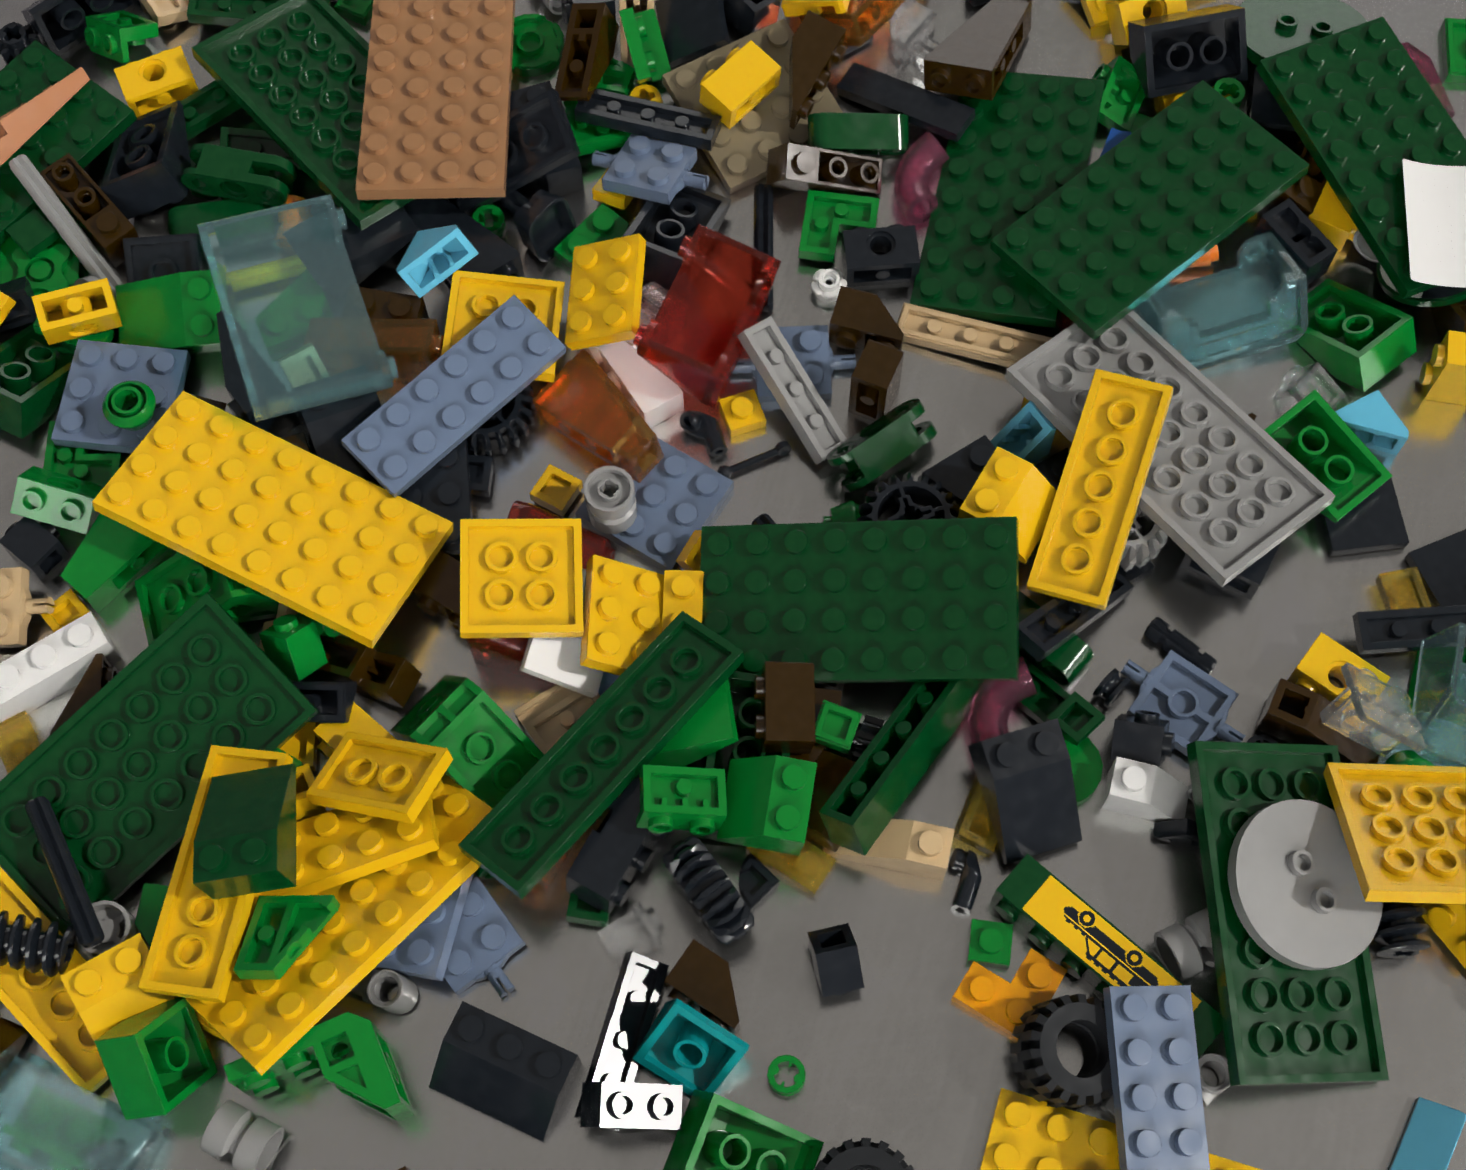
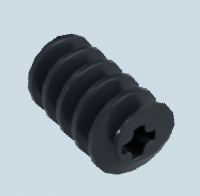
[1375,902,1431,958]
[0,910,75,977]

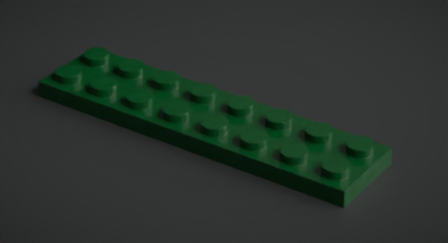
[458,611,745,899]

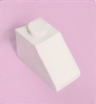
[1101,756,1189,822]

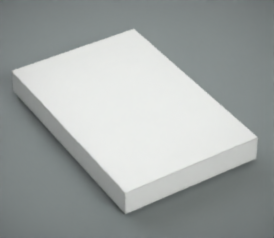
[519,568,604,698]

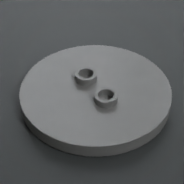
[1228,799,1383,971]

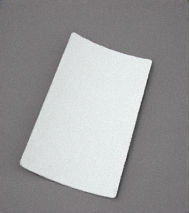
[1402,159,1466,288]

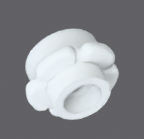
[811,268,847,302]

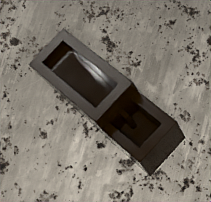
[313,635,422,708]

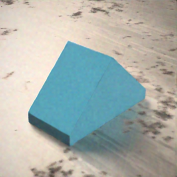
[396,224,479,298]
[1335,390,1409,455]
[990,401,1056,464]

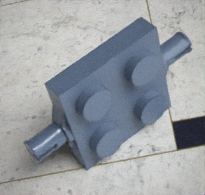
[592,134,709,205]
[729,325,856,402]
[1120,650,1246,757]
[444,876,526,998]

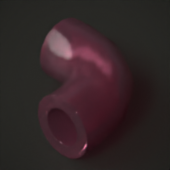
[894,130,949,224]
[967,656,1037,744]

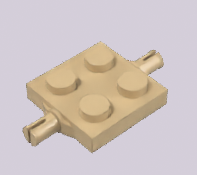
[0,567,55,648]

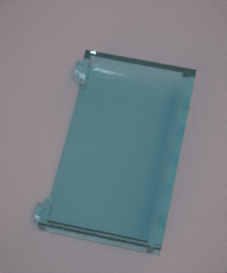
[197,194,399,422]

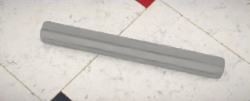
[9,154,123,304]

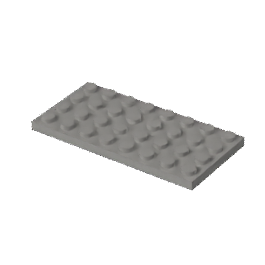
[1004,310,1335,587]

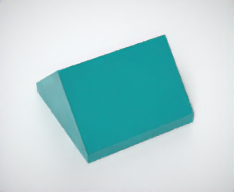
[633,998,749,1097]

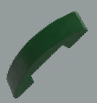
[991,653,1105,746]

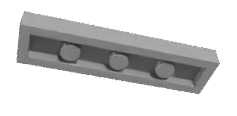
[737,316,847,465]

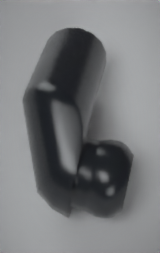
[679,410,728,457]
[949,848,982,910]

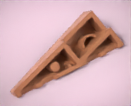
[0,67,90,166]

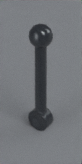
[717,441,791,478]

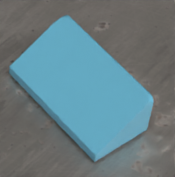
[1389,1097,1466,1170]

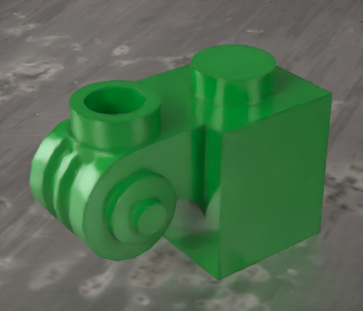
[259,613,340,681]

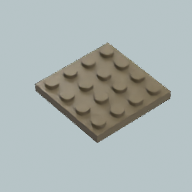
[662,18,843,194]

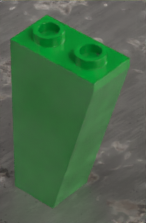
[60,514,169,614]

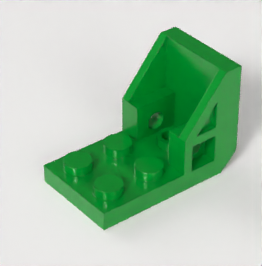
[134,552,279,645]
[390,674,544,808]
[223,1012,414,1122]

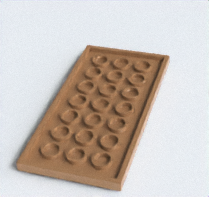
[355,0,515,200]

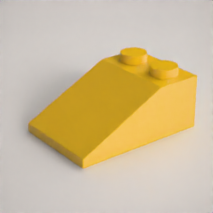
[59,933,175,1042]

